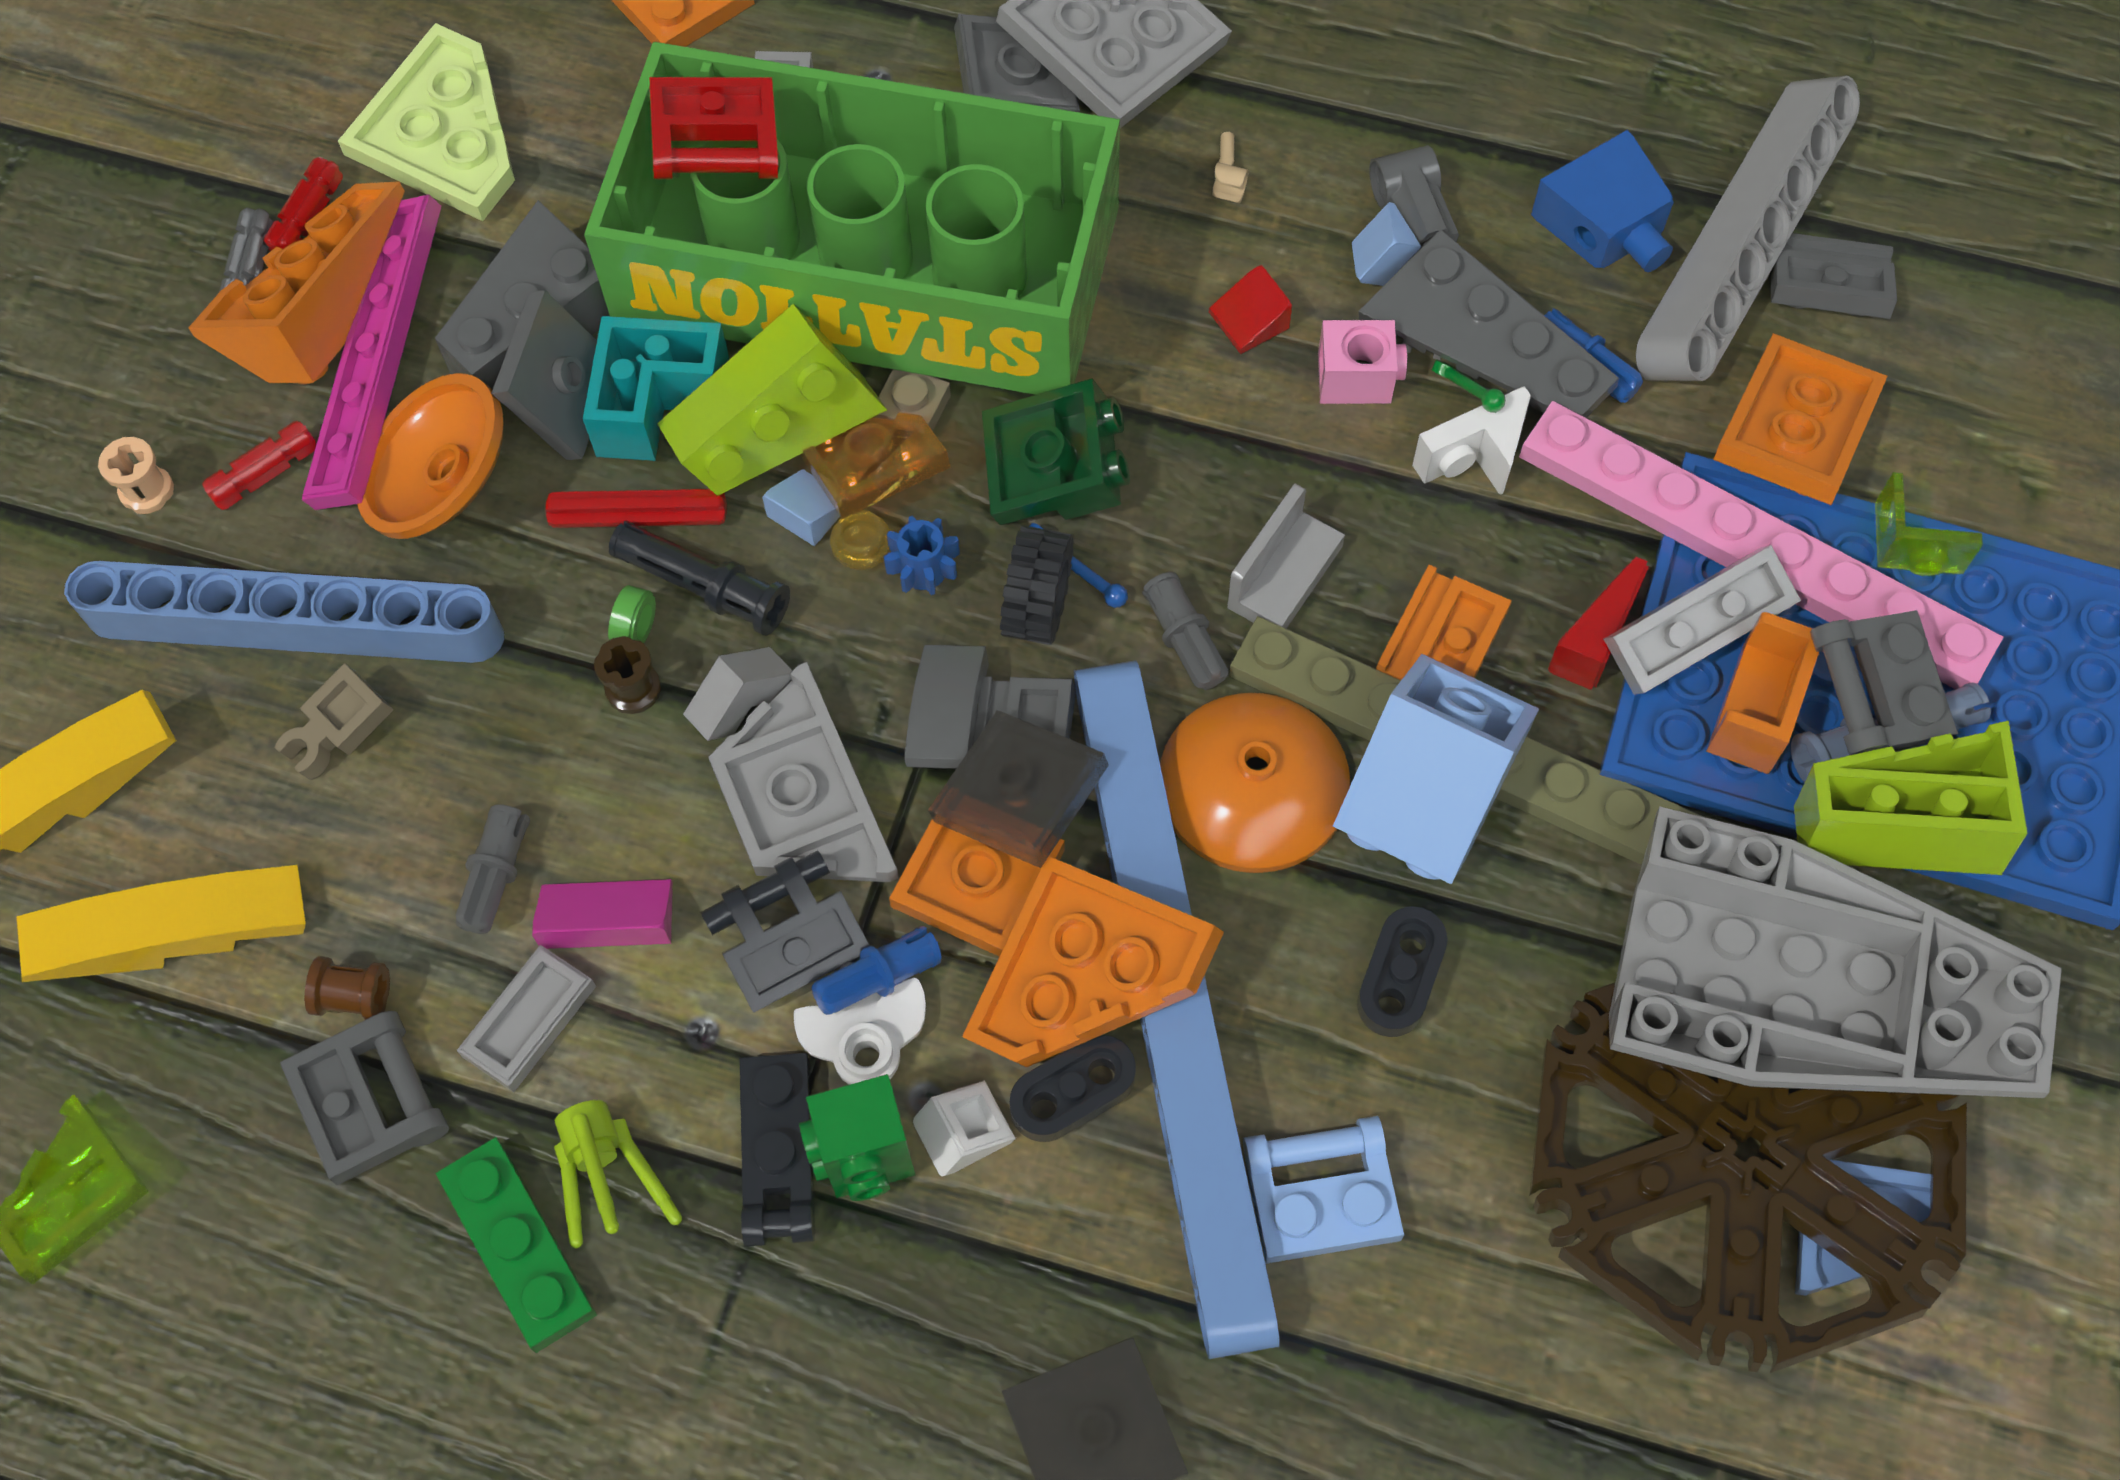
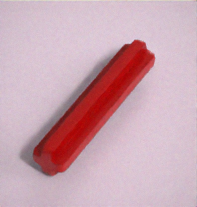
[545,489,727,528]

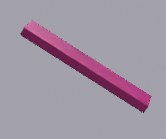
[301,194,442,510]

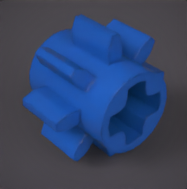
[884,516,960,595]

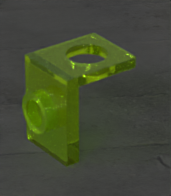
[1875,472,1983,576]

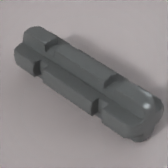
[219,208,273,292]

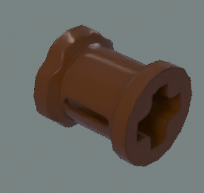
[304,956,390,1020]

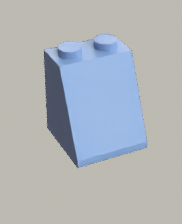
[1333,654,1539,884]

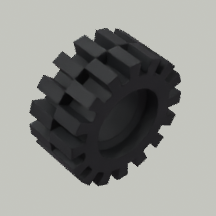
[1000,525,1074,645]

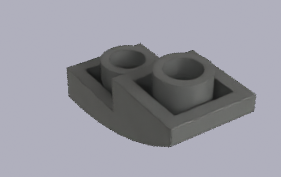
[904,645,989,769]

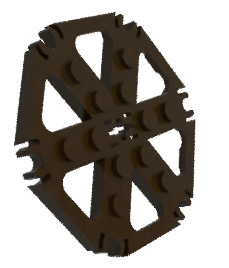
[1529,983,1967,1373]

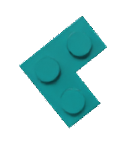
[583,316,730,461]

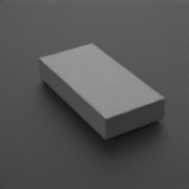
[457,945,596,1093]

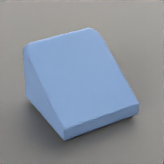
[1352,202,1421,286]
[762,469,851,547]

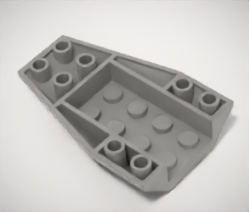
[1609,806,2062,1098]

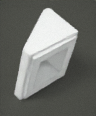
[913,1081,1016,1176]

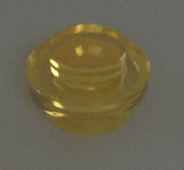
[830,510,890,570]

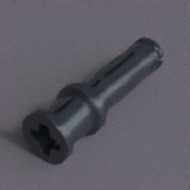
[609,520,790,636]

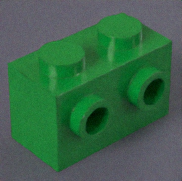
[799,1074,916,1201]

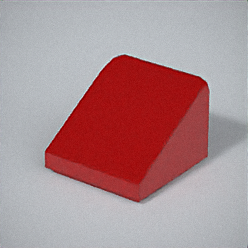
[1209,265,1292,354]

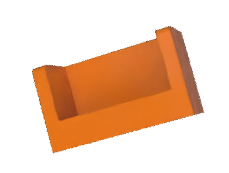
[1706,612,1819,774]

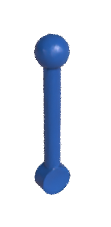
[1029,523,1128,608]

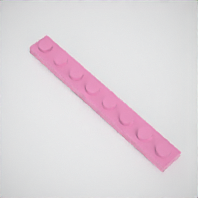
[1519,401,2003,689]

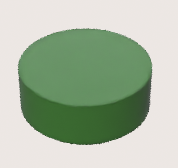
[608,585,656,643]

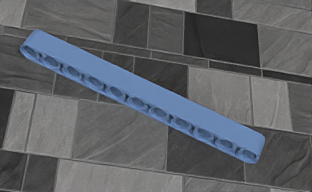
[1074,660,1279,1359]

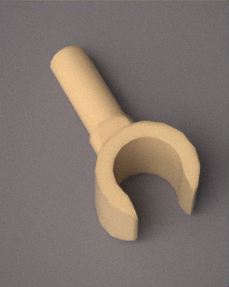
[1212,132,1249,203]

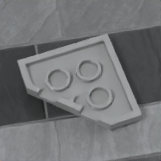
[996,0,1232,128]

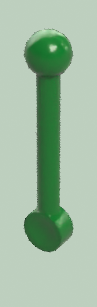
[1431,359,1506,413]

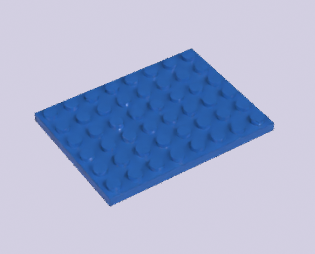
[1600,452,2120,930]

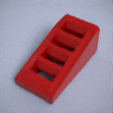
[1548,557,1649,690]

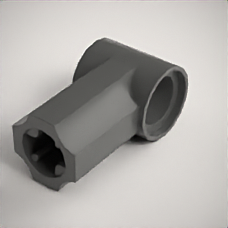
[1369,145,1459,258]

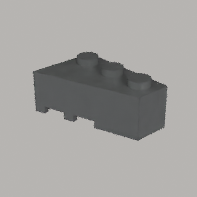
[435,200,610,404]

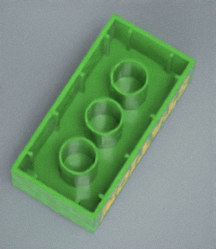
[584,42,1120,395]

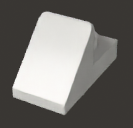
[1412,386,1531,495]

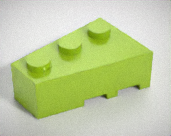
[657,303,887,496]
[1794,721,2028,875]

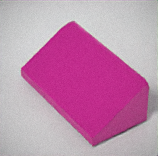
[532,879,673,949]

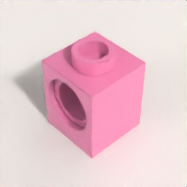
[1318,320,1407,404]

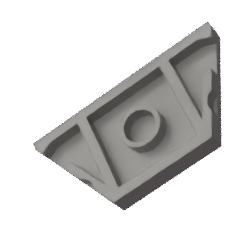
[709,662,899,882]

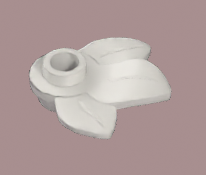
[794,962,926,1085]

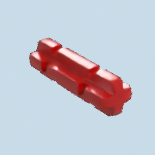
[264,156,343,251]
[202,421,317,510]

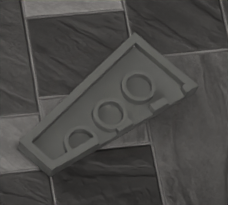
[1358,230,1619,418]

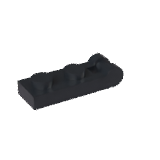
[739,1053,815,1247]

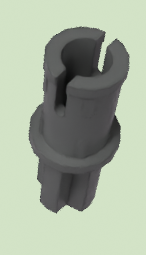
[1142,572,1228,690]
[456,805,530,934]

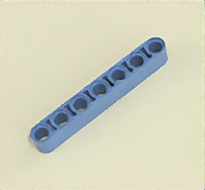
[64,561,504,663]

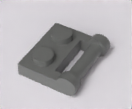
[1810,610,1958,755]
[280,1011,449,1186]

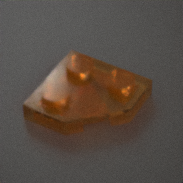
[800,412,951,520]

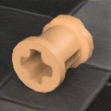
[98,437,174,514]

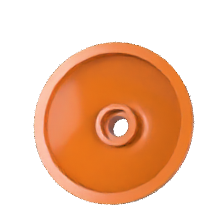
[357,373,503,539]
[1160,693,1350,873]

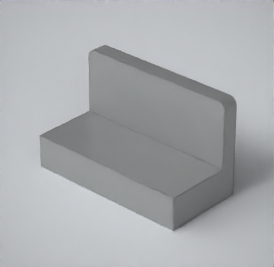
[1227,483,1345,629]

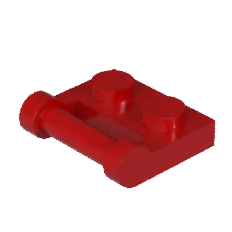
[649,77,778,179]

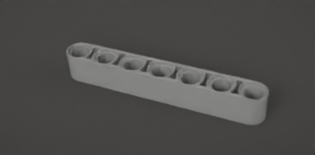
[1636,75,1860,381]

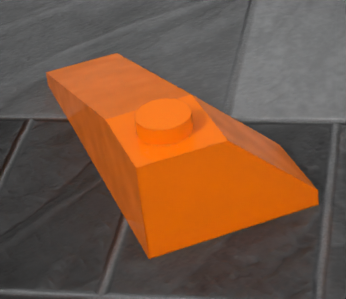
[189,181,405,385]

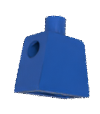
[1531,130,1674,272]

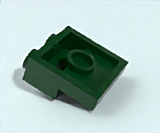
[982,378,1130,525]

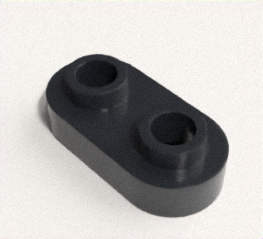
[1357,906,1448,1037]
[1009,1035,1136,1142]

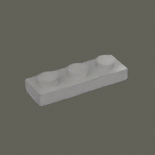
[1604,545,1801,695]

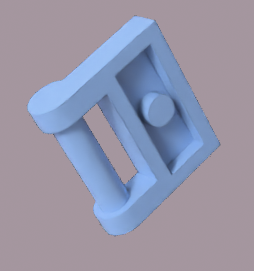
[1243,1116,1404,1264]

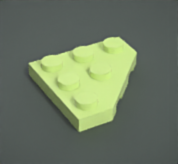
[338,23,515,221]

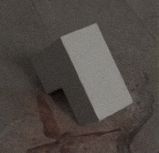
[683,647,792,741]

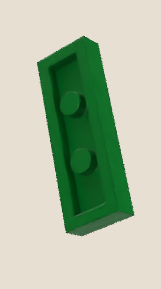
[435,1137,597,1353]

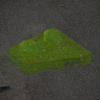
[0,1095,149,1284]

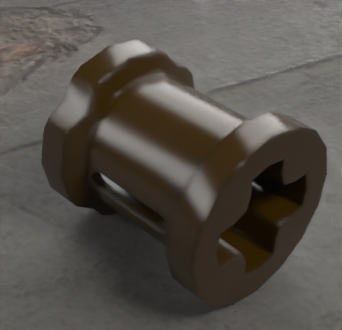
[594,636,661,714]

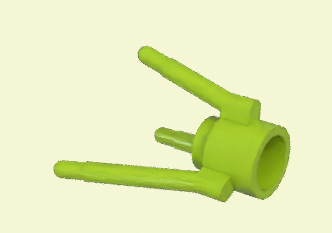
[554,1100,682,1249]

